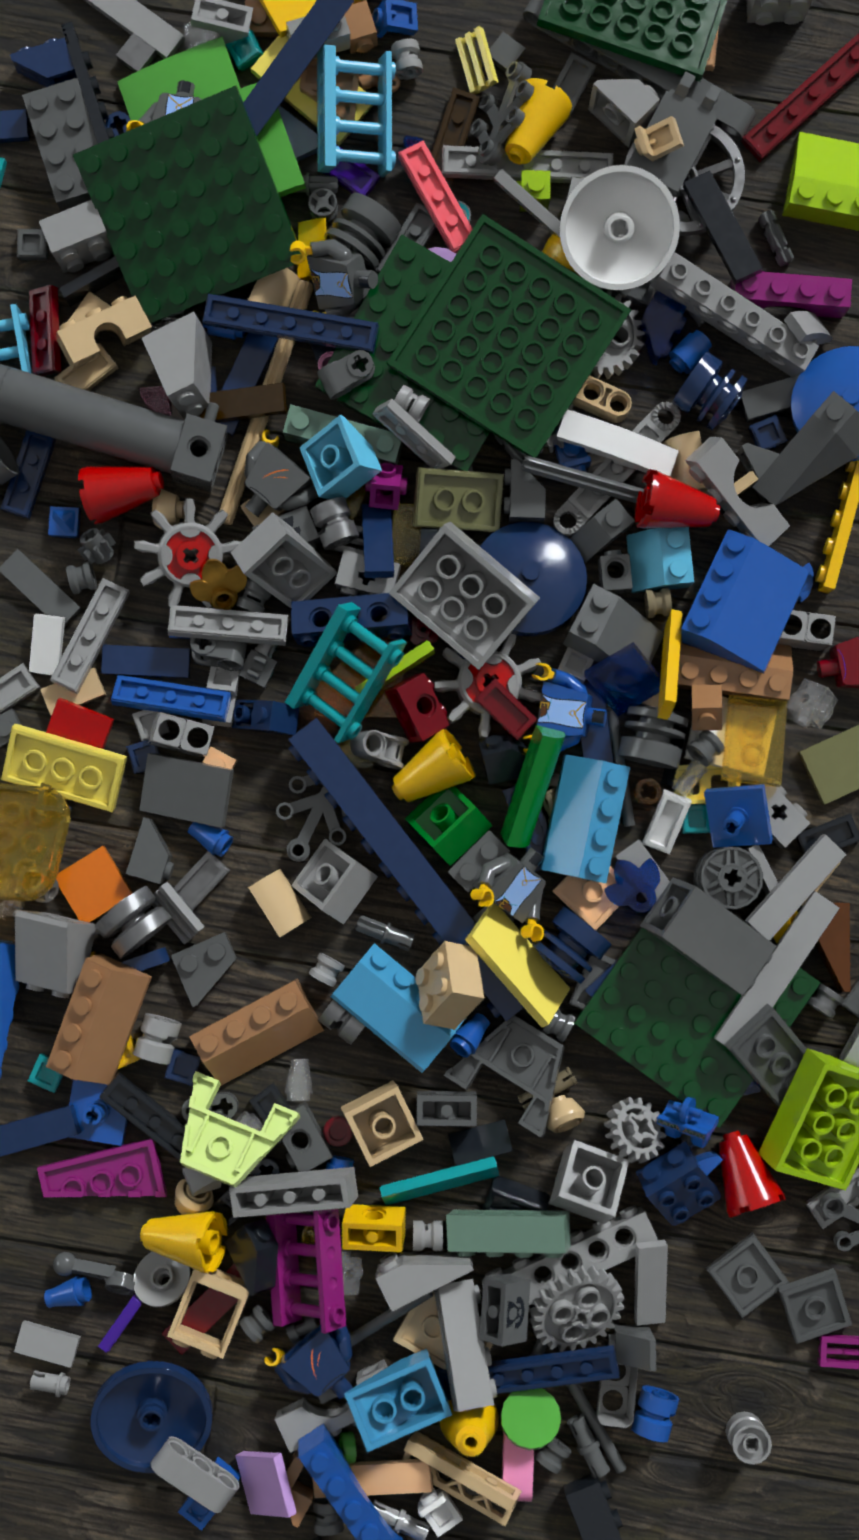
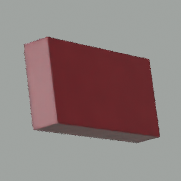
[474,678,537,740]

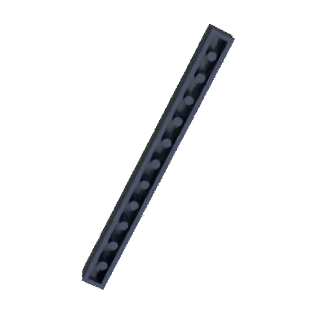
[288,718,524,1021]

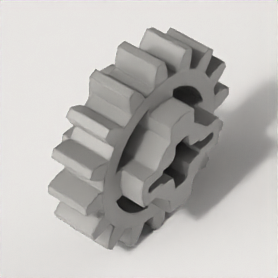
[604,1097,666,1163]

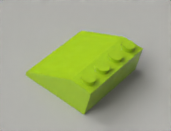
[782,132,859,231]
[758,1048,859,1191]

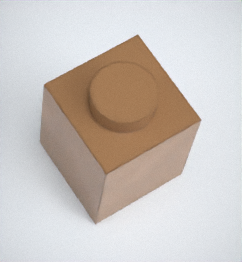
[345,0,378,54]
[692,685,722,731]

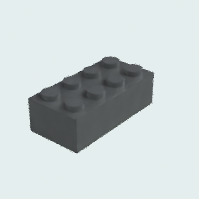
[22,78,98,212]

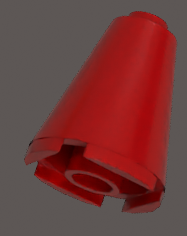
[78,466,164,525]
[635,469,720,528]
[719,1130,786,1218]

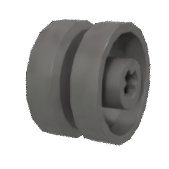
[95,886,172,959]

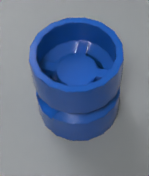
[631,1385,680,1442]

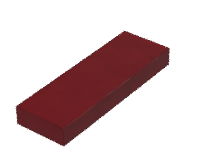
[29,285,61,377]

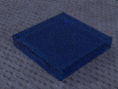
[584,642,661,716]

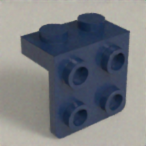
[636,1141,722,1226]

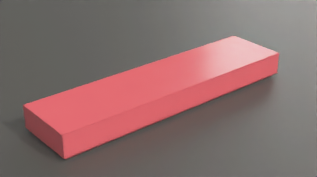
[398,140,472,254]

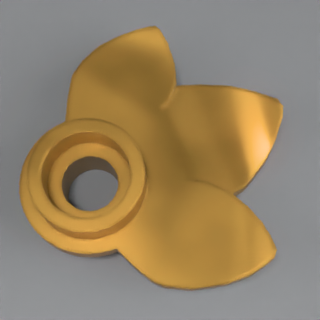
[189,559,247,610]

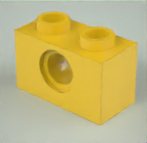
[342,1204,406,1252]

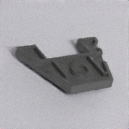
[444,1015,564,1138]

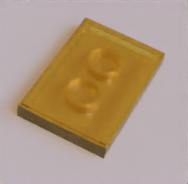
[721,694,788,787]

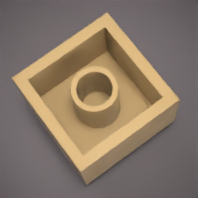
[416,941,484,1030]
[341,1080,423,1167]

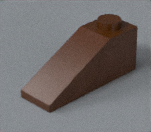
[815,902,850,992]

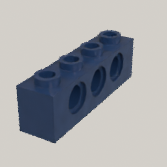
[291,593,412,647]

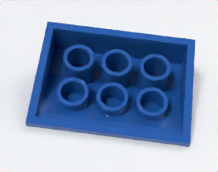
[681,529,810,673]

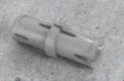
[373,1500,430,1540]

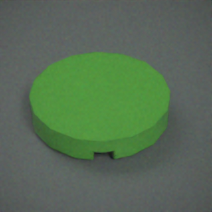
[500,1388,561,1450]

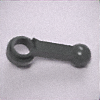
[53,1252,135,1295]

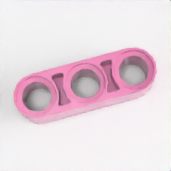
[502,1431,534,1502]

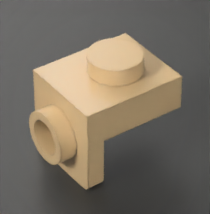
[634,116,684,162]

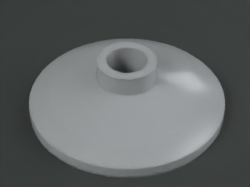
[133,1251,191,1307]

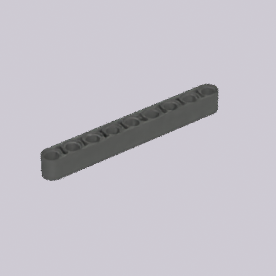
[522,0,756,141]

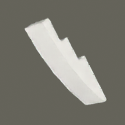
[557,410,679,476]

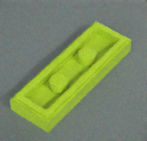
[355,641,435,693]

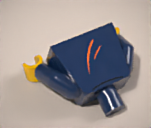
[264,1323,353,1399]

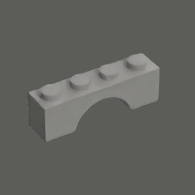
[685,437,790,546]
[275,1359,388,1453]

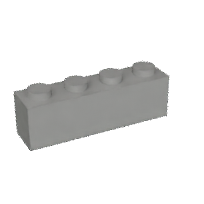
[229,1167,358,1218]
[434,1279,497,1412]

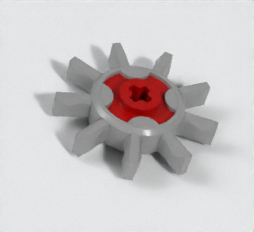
[133,498,242,608]
[433,633,541,739]

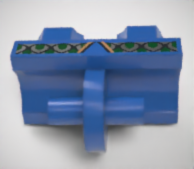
[657,1097,719,1148]

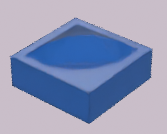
[48,506,81,538]

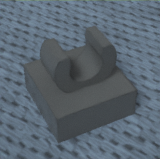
[239,649,278,689]

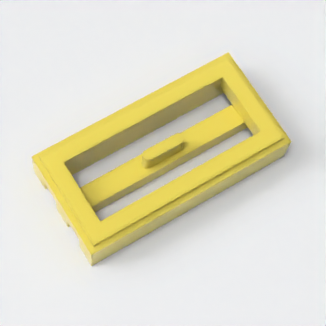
[455,26,499,95]

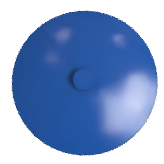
[791,346,859,461]

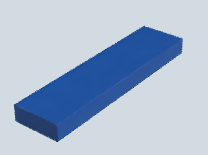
[111,675,232,723]

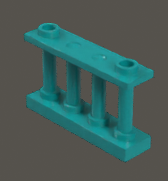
[285,602,407,743]

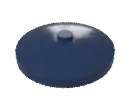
[480,522,587,636]
[91,1361,212,1473]

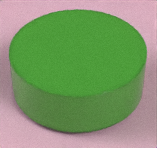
[338,1431,356,1464]

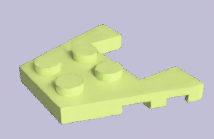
[180,1071,300,1188]

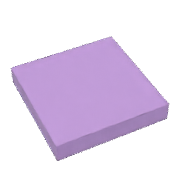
[235,1451,297,1518]

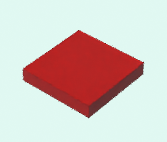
[46,698,114,749]

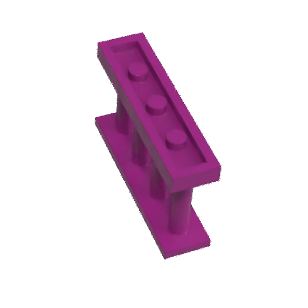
[266,1209,346,1333]

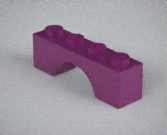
[730,272,852,318]

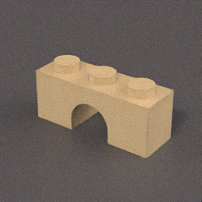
[56,295,152,370]

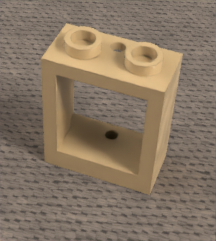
[167,1269,249,1359]

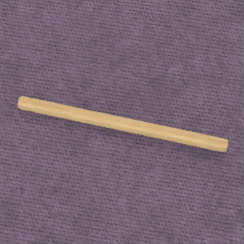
[219,280,313,525]

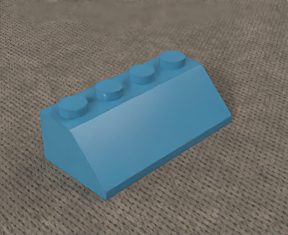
[540,755,630,883]
[330,943,465,1073]

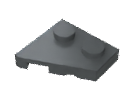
[171,932,237,1007]

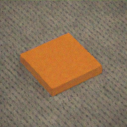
[53,846,133,923]

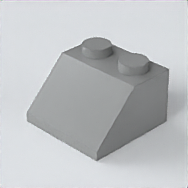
[588,79,660,148]
[291,839,378,924]

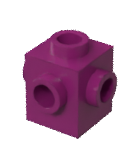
[365,463,408,510]

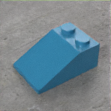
[344,1348,452,1452]

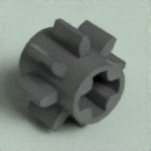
[77,528,116,564]

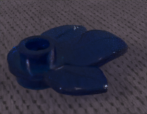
[604,858,660,913]

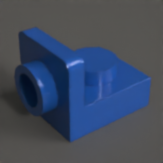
[372,0,418,38]
[554,442,592,472]

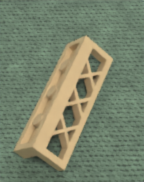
[402,1431,522,1526]

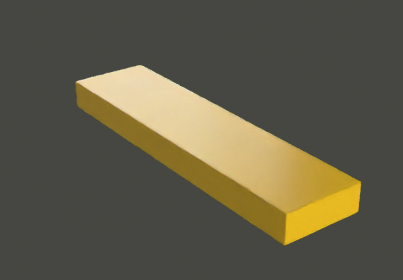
[657,609,683,720]

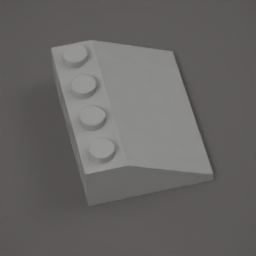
[389,521,540,670]

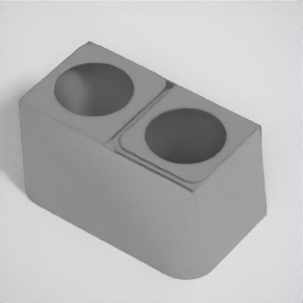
[778,610,836,651]
[148,712,214,757]
[596,1363,638,1428]

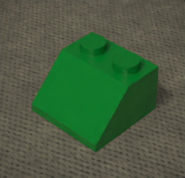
[405,786,492,866]

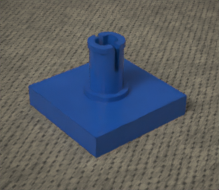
[704,784,773,848]
[69,1079,128,1146]

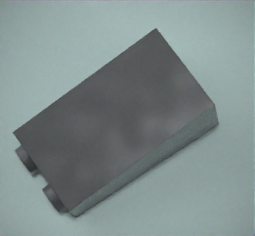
[640,877,777,996]

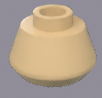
[152,489,184,529]
[547,1095,585,1133]
[175,1179,214,1215]

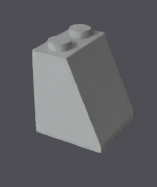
[141,312,212,420]
[15,910,96,998]

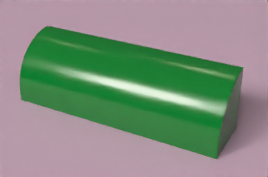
[500,725,566,848]

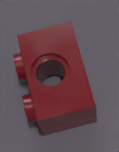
[384,673,450,743]

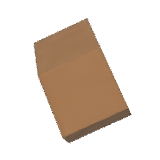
[286,1449,314,1528]

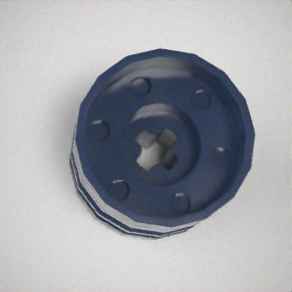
[672,351,748,430]
[532,906,612,984]

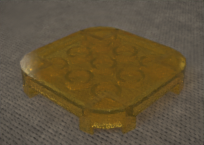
[0,783,70,902]

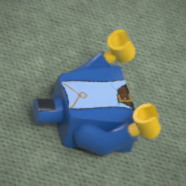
[523,662,607,753]

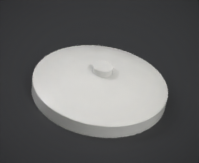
[560,165,680,290]

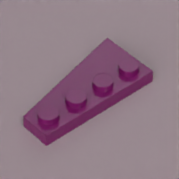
[37,1138,168,1197]

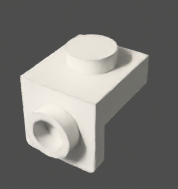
[418,1488,463,1537]

